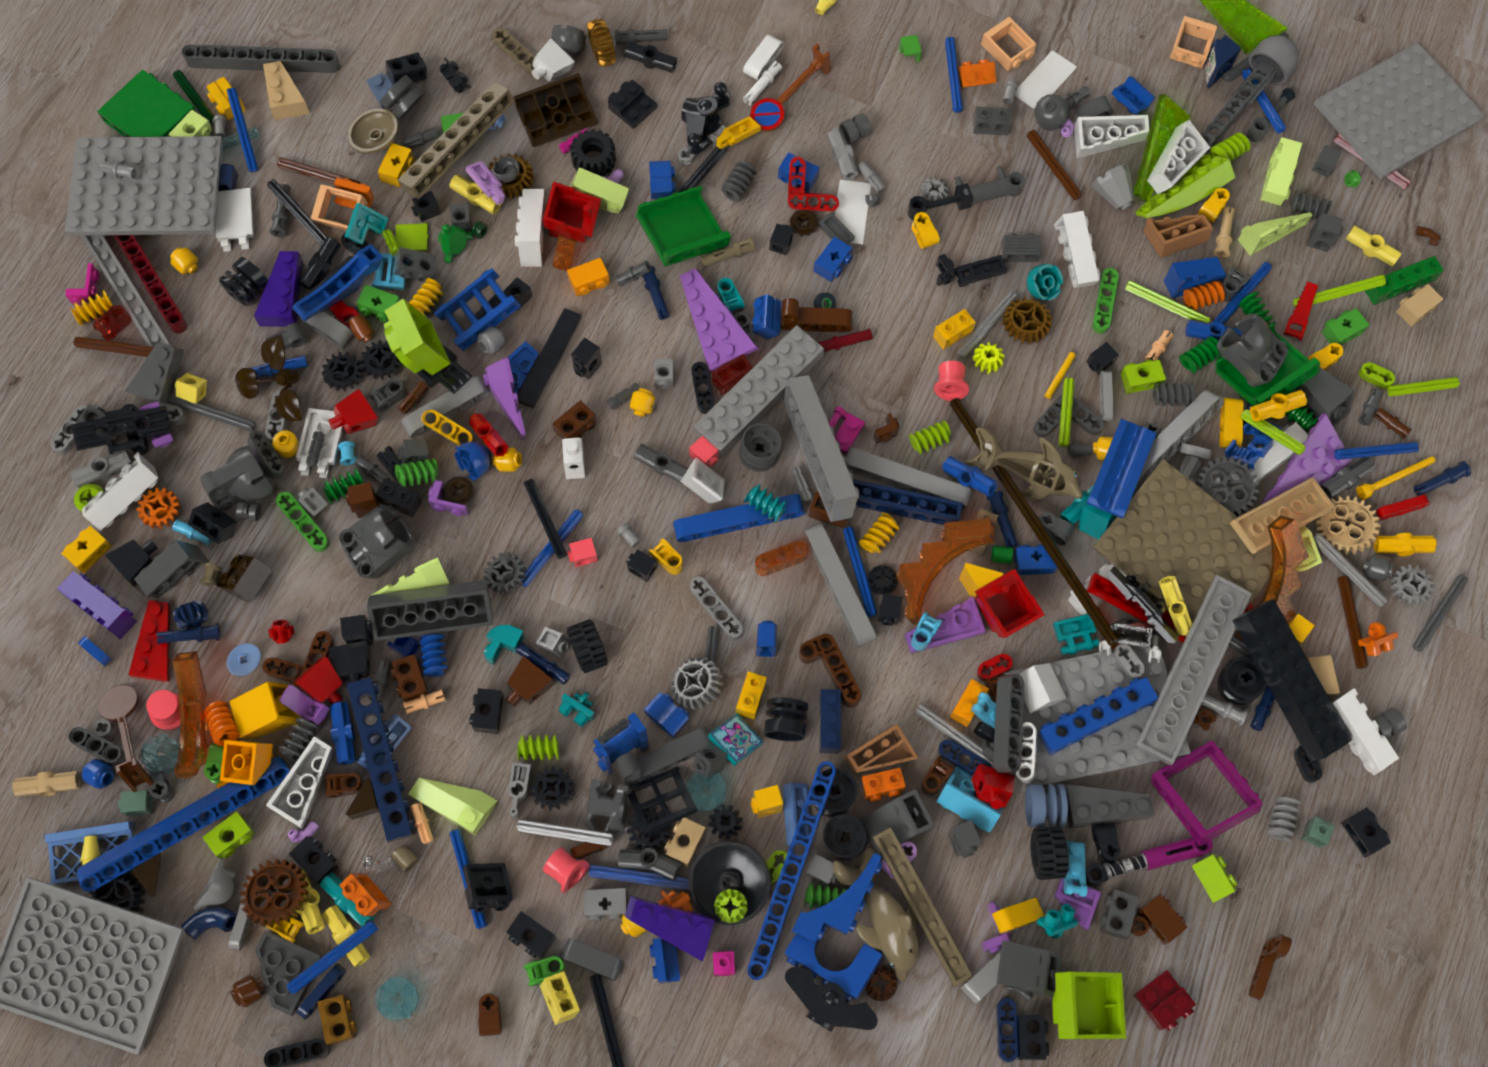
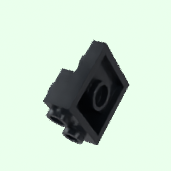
[608,79,658,129]
[463,863,513,912]

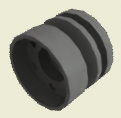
[739,423,782,472]

